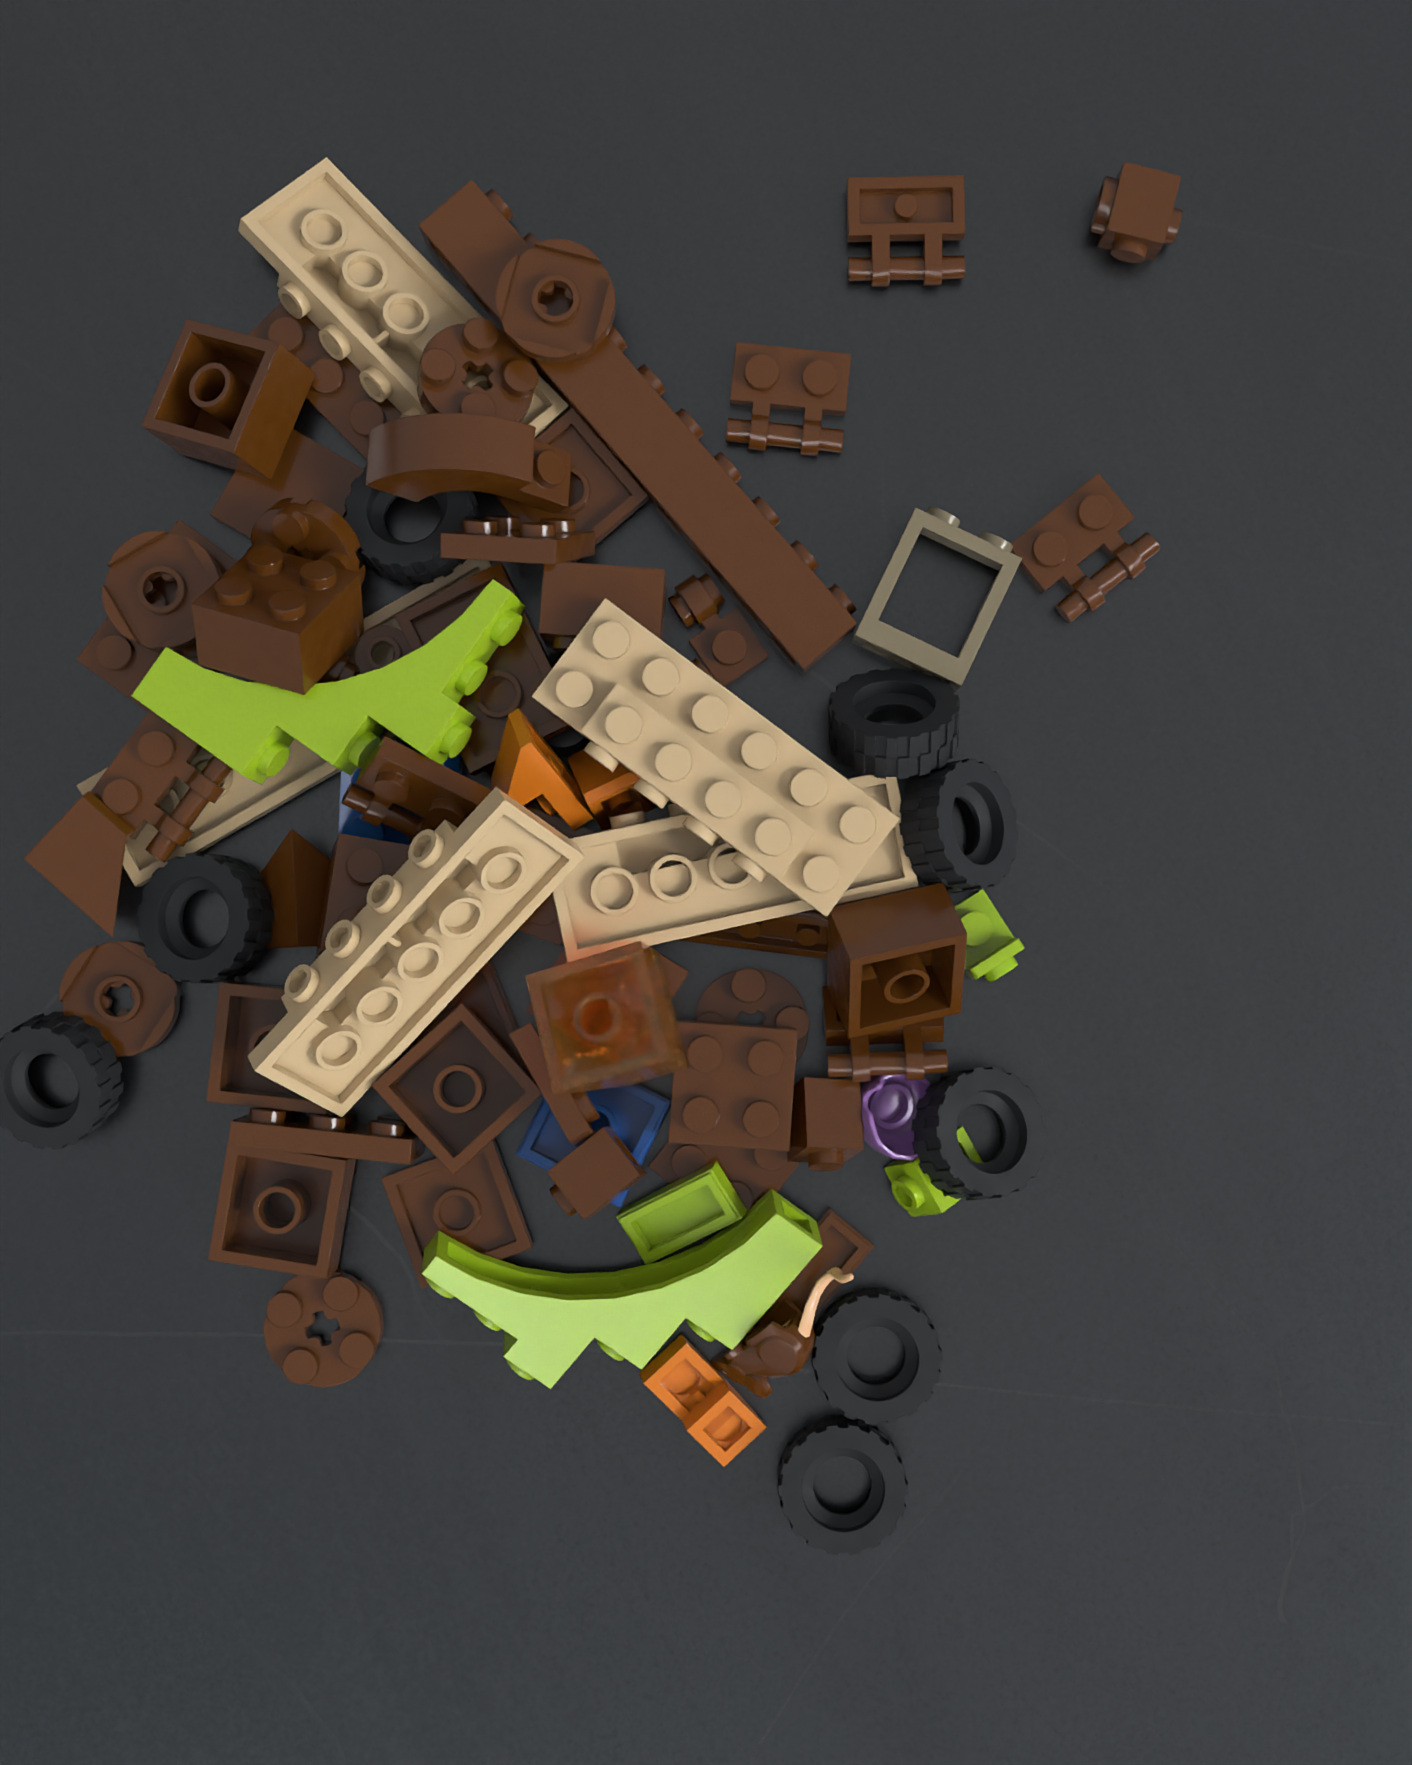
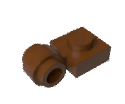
[668,573,769,687]

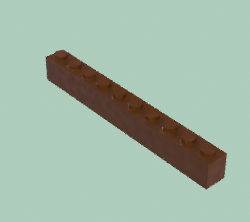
[418,179,857,676]

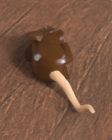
[711,1267,854,1398]

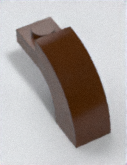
[365,413,571,514]

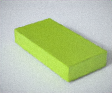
[616,1161,747,1265]

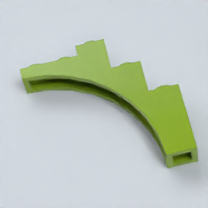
[131,579,526,785]
[421,1189,823,1389]

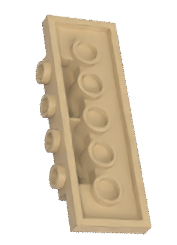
[239,157,569,439]
[532,598,899,917]
[552,774,919,964]
[247,787,586,1117]

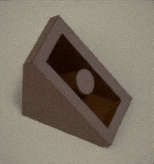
[23,791,134,938]
[260,829,331,949]

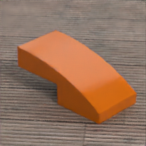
[639,1334,767,1467]

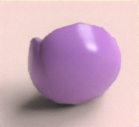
[860,1074,931,1161]

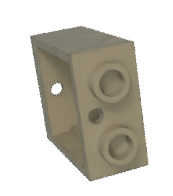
[852,507,1022,692]

